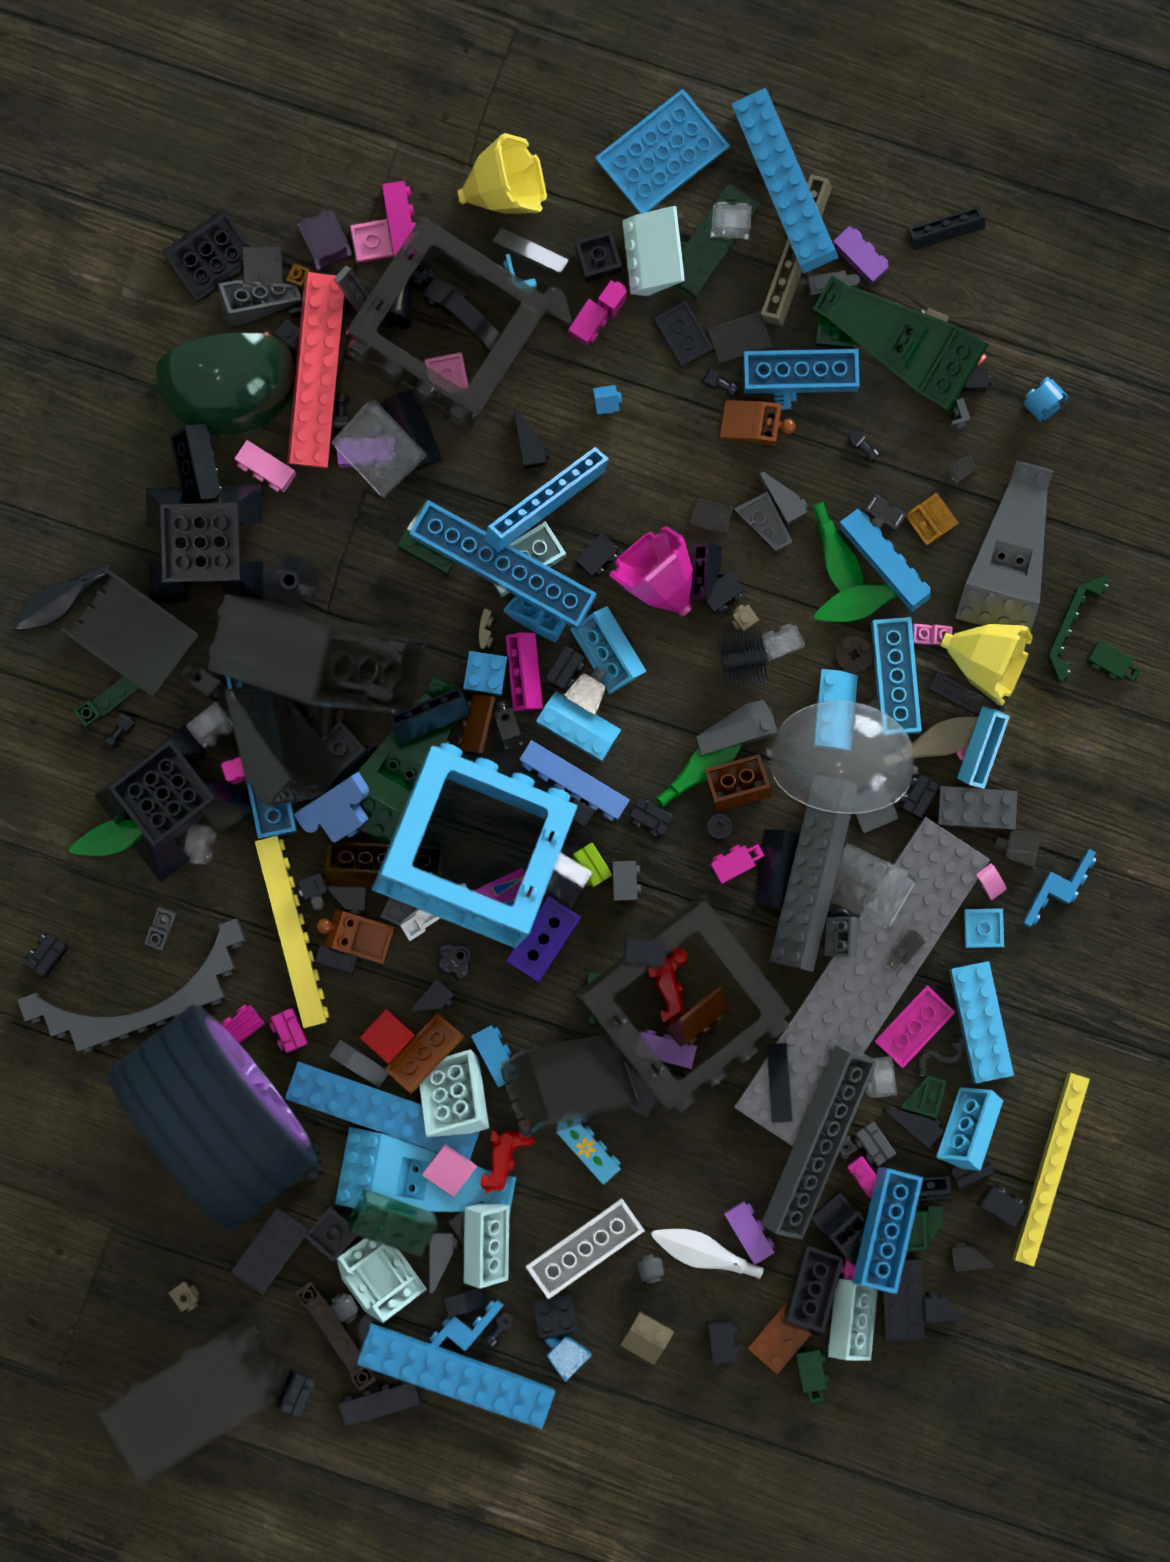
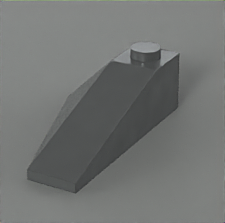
[218,280,302,327]
[696,699,777,755]

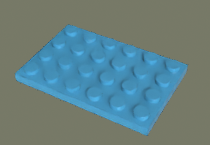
[595,89,730,214]

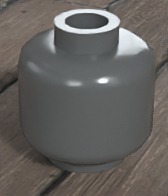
[637,1254,665,1284]
[330,1292,359,1323]

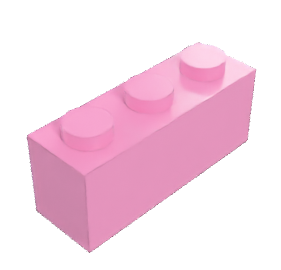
[234,440,296,493]

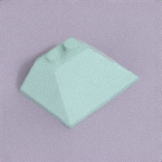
[337,1226,427,1323]

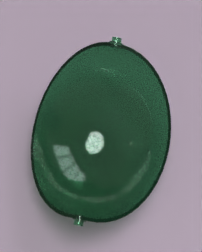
[152,333,297,436]

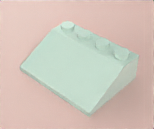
[623,206,685,296]
[420,1049,489,1137]

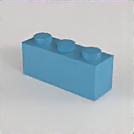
[471,1025,520,1088]

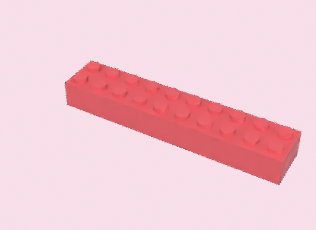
[287,272,344,469]

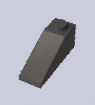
[759,472,808,526]
[330,1040,388,1088]
[429,1233,458,1293]

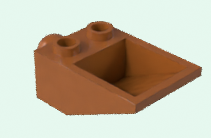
[720,400,796,446]
[317,909,395,964]

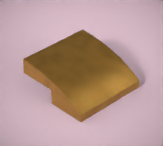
[906,492,959,546]

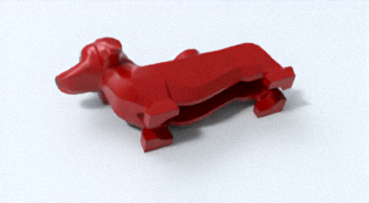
[648,940,688,1025]
[480,1120,535,1193]

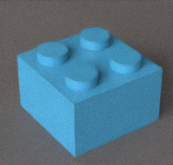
[463,651,508,697]

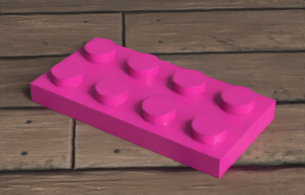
[874,985,955,1068]

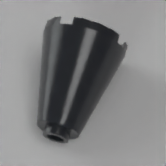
[374,275,412,330]

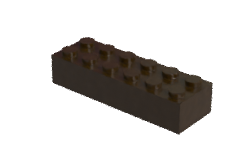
[325,841,444,888]

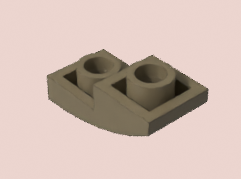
[479,608,494,652]

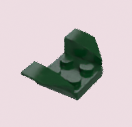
[865,1205,944,1251]

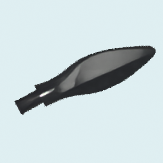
[12,562,112,631]

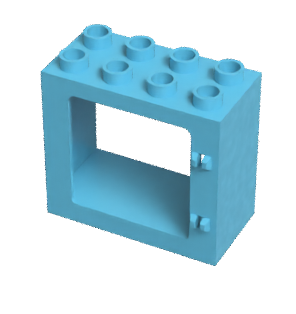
[372,743,578,948]

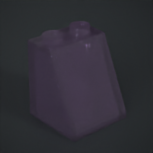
[297,209,352,270]

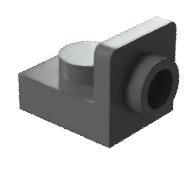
[950,398,970,430]

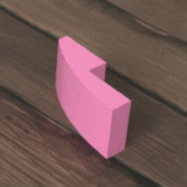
[912,623,953,646]
[976,864,1007,901]

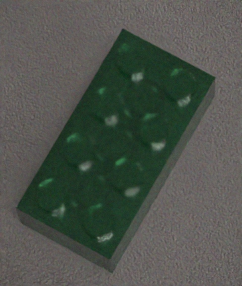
[348,1189,438,1257]

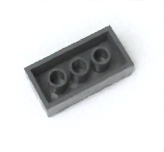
[936,786,1018,831]

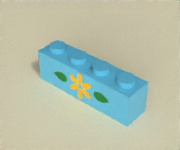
[551,1111,621,1185]

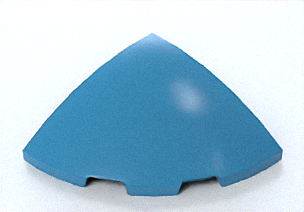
[503,596,566,643]

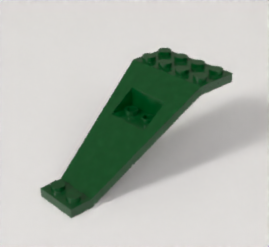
[813,276,989,411]
[358,676,468,844]

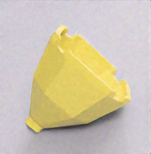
[458,133,547,214]
[941,624,1033,706]

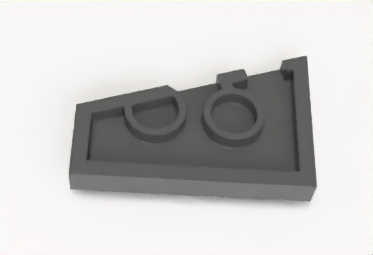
[734,491,793,551]

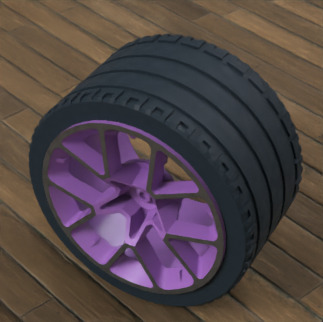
[108,1005,318,1231]

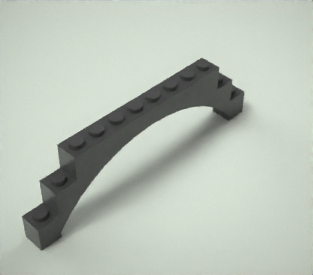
[17,918,246,1054]

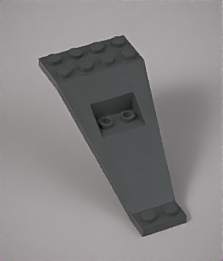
[955,460,1053,632]

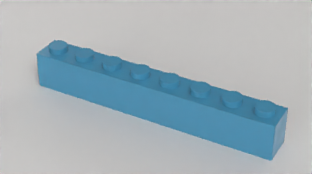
[485,447,609,552]

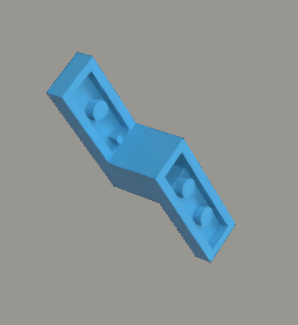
[1022,849,1096,927]
[429,1300,504,1351]

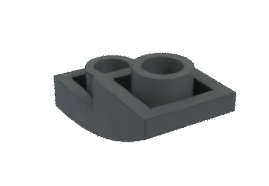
[144,906,178,951]

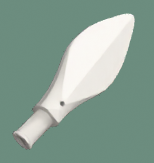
[651,1229,764,1279]

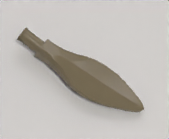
[881,717,978,768]

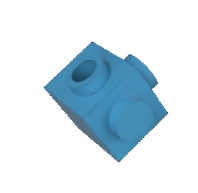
[593,385,622,414]

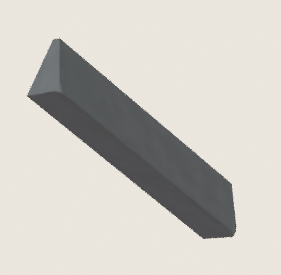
[493,228,569,277]

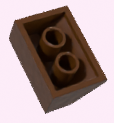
[458,694,496,757]
[704,754,771,812]
[666,986,728,1047]

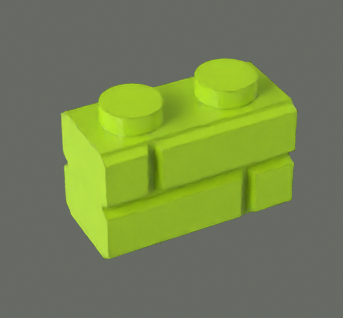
[572,842,613,888]

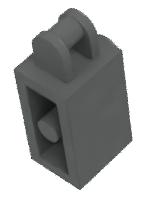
[806,271,860,301]

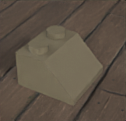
[620,1311,674,1365]

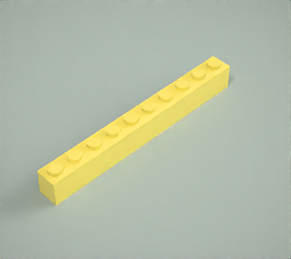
[255,836,330,1028]
[1012,1073,1090,1266]

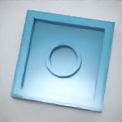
[964,909,1004,948]

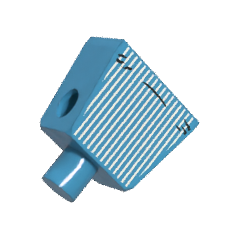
[545,1336,592,1382]

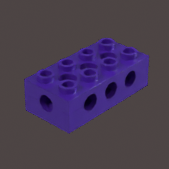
[507,896,581,982]

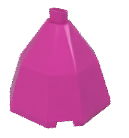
[609,526,693,617]

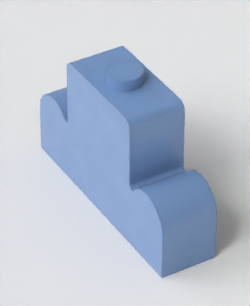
[293,772,369,843]

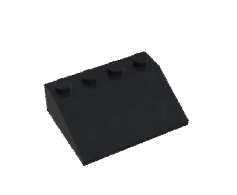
[161,208,250,301]

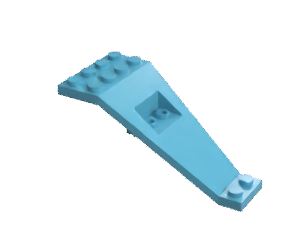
[335,1127,516,1216]

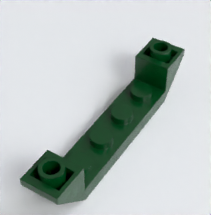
[1047,576,1108,683]
[74,640,177,727]

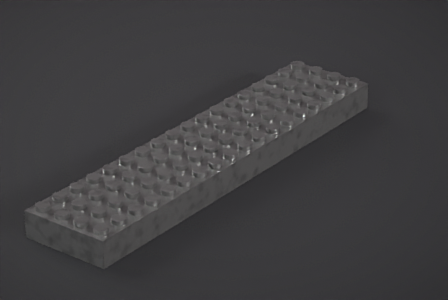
[734,817,990,1147]

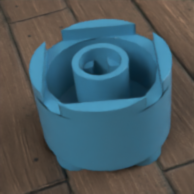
[1024,377,1068,422]

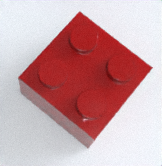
[360,1009,416,1064]

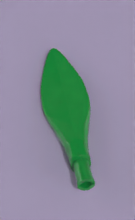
[812,502,864,592]
[814,574,922,622]
[655,745,742,808]
[69,809,178,856]

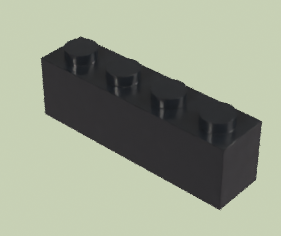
[388,687,470,744]
[339,1380,421,1427]

